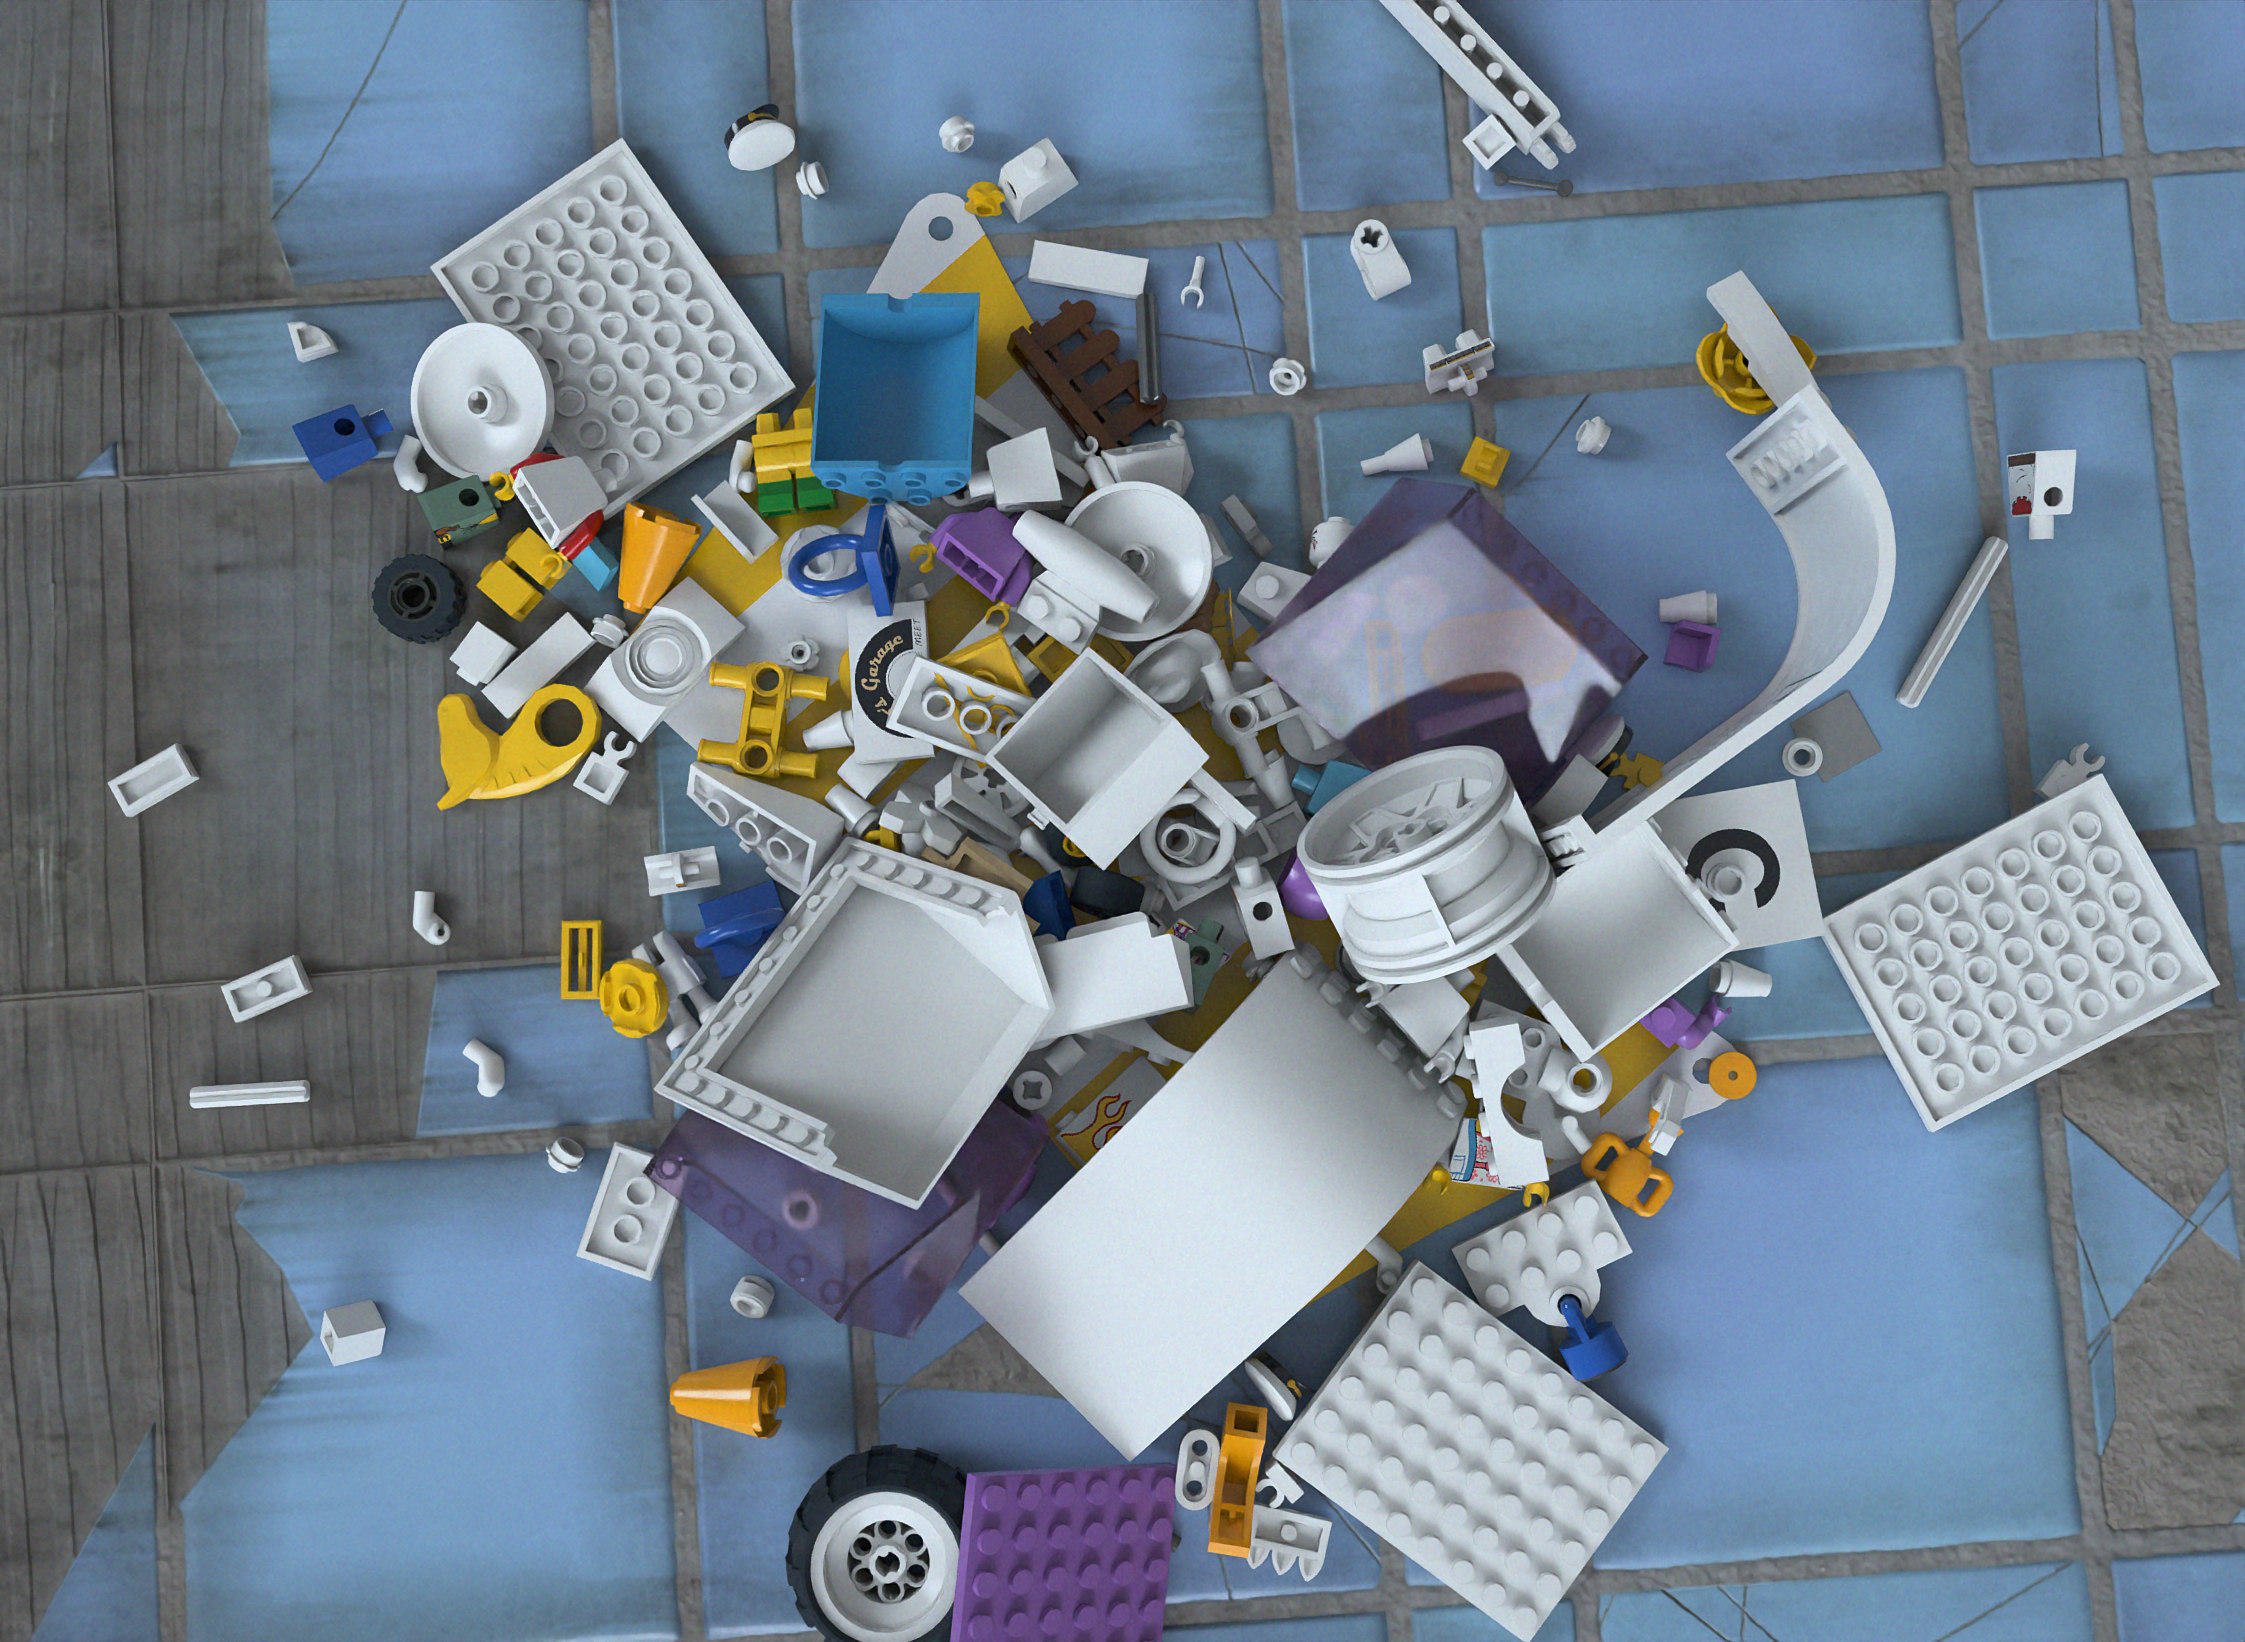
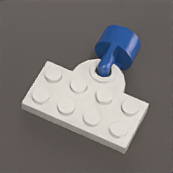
[1451,1177,1633,1382]

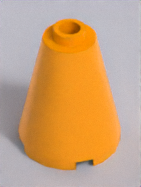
[618,501,703,614]
[670,1356,787,1439]

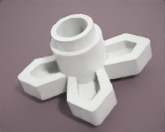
[879,780,969,858]

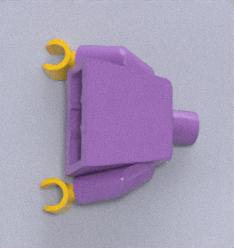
[910,507,1033,631]

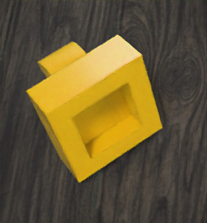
[1458,436,1511,490]

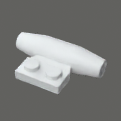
[1012,509,1161,655]

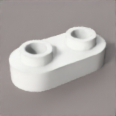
[1175,1426,1220,1510]

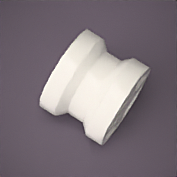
[1013,1069,1053,1110]

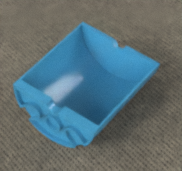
[810,293,980,505]

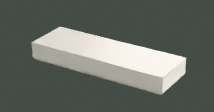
[1028,240,1149,299]
[481,612,597,721]

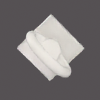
[1140,767,1256,884]

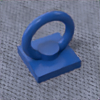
[788,505,901,617]
[694,880,787,979]

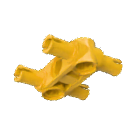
[697,661,831,779]

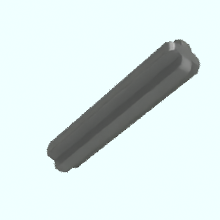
[1135,293,1162,405]

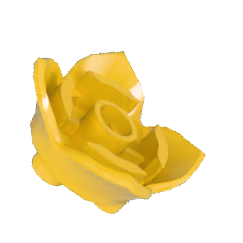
[1695,303,1817,416]

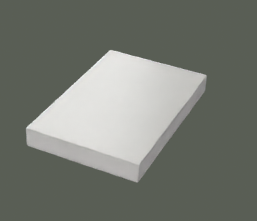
[576,1141,692,1281]

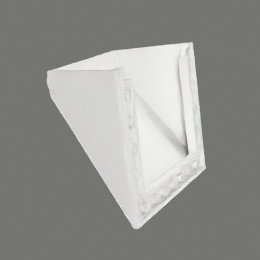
[654,836,1056,1210]

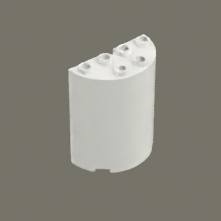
[1495,816,1740,1063]

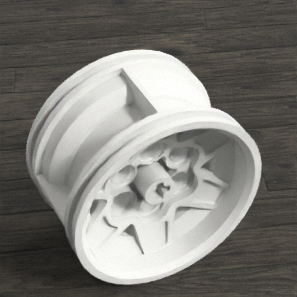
[1297,745,1557,984]

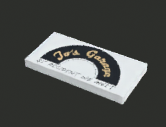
[846,600,936,764]

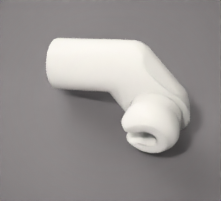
[393,435,428,493]
[729,440,757,493]
[1364,1234,1403,1295]

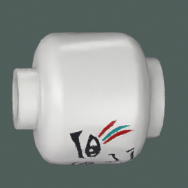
[1309,516,1362,578]

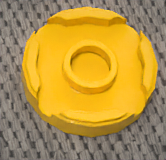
[599,958,669,1038]

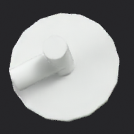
[1521,1084,1601,1160]

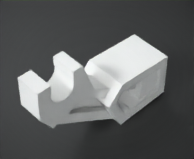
[1648,1071,1694,1156]

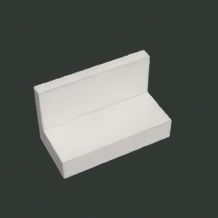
[691,480,779,564]

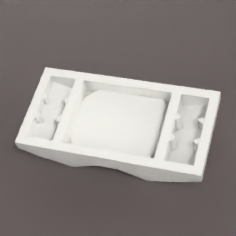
[583,576,747,743]

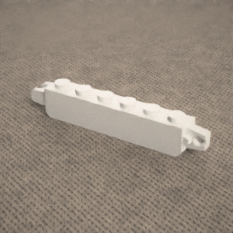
[1379,0,1576,170]

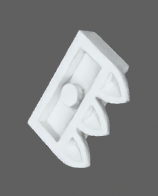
[1246,1501,1332,1582]

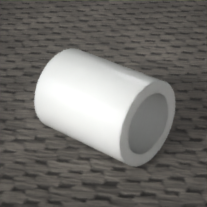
[1043,1034,1088,1078]

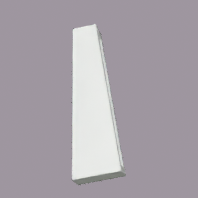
[935,772,1023,854]

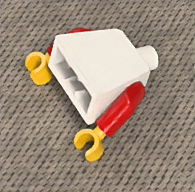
[489,452,617,579]

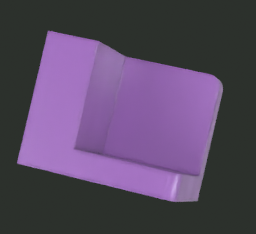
[1663,620,1721,673]

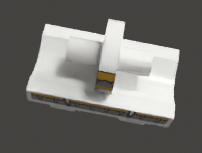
[1423,329,1495,397]
[644,846,722,897]

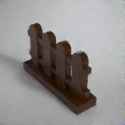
[1007,299,1167,457]

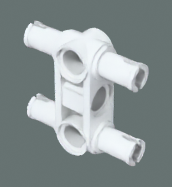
[1200,632,1336,779]

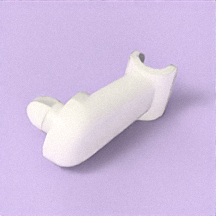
[1014,826,1078,890]

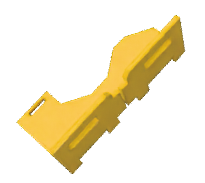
[1208,588,1236,660]

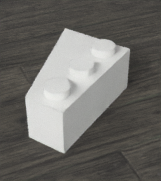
[1236,561,1381,667]

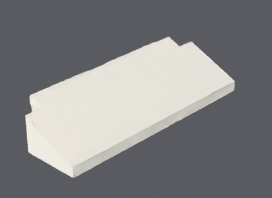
[1032,912,1194,1042]

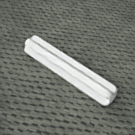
[190,1080,311,1108]

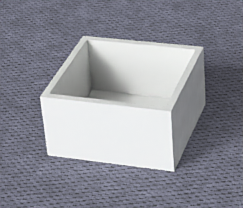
[983,646,1210,871]

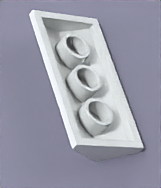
[886,654,1038,766]

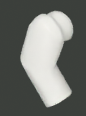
[413,891,451,945]
[463,1038,505,1097]

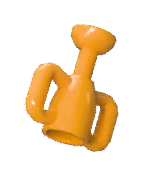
[1580,1108,1684,1217]

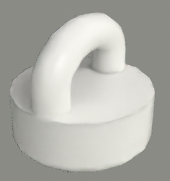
[730,1275,775,1319]

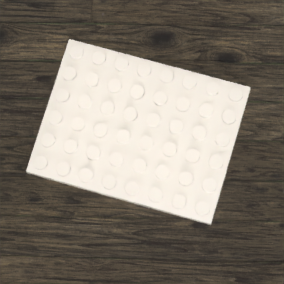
[430,138,797,520]
[1821,773,2220,1133]
[1272,1258,1669,1642]

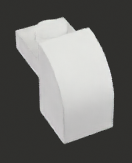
[1525,753,1608,831]

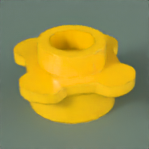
[965,181,1005,217]

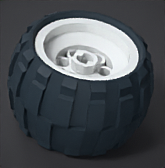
[785,1444,967,1642]

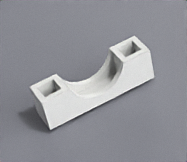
[1463,1014,1549,1188]

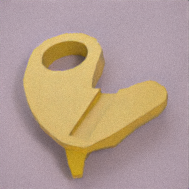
[436,683,603,811]

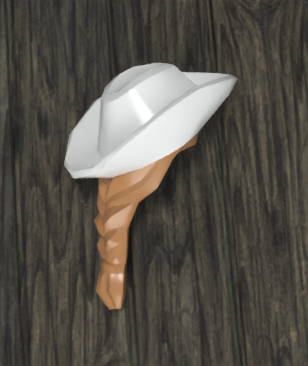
[1123,577,1221,714]

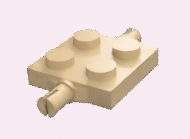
[919,836,1040,936]

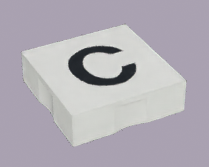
[1652,779,1826,952]

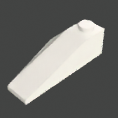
[687,761,845,896]

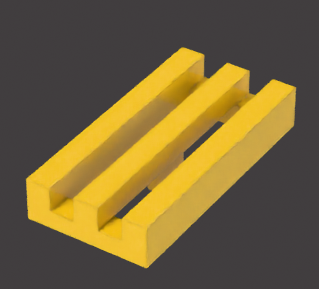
[561,920,604,999]

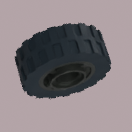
[371,554,467,644]

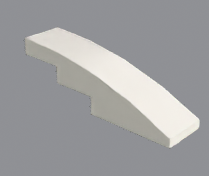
[1706,270,1820,409]
[1156,801,1309,912]

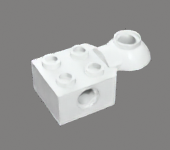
[1453,999,1613,1113]

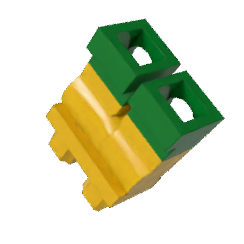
[751,407,839,519]

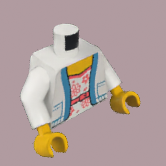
[1423,1098,1550,1207]

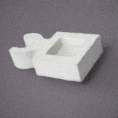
[573,731,637,805]
[2034,743,2106,800]

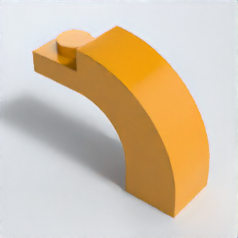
[1207,1402,1268,1558]

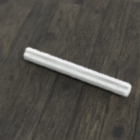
[1896,536,2008,708]

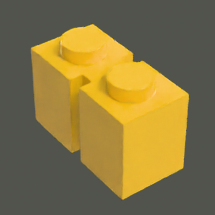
[476,527,573,622]

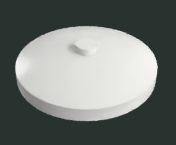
[411,323,555,482]
[1064,481,1214,642]

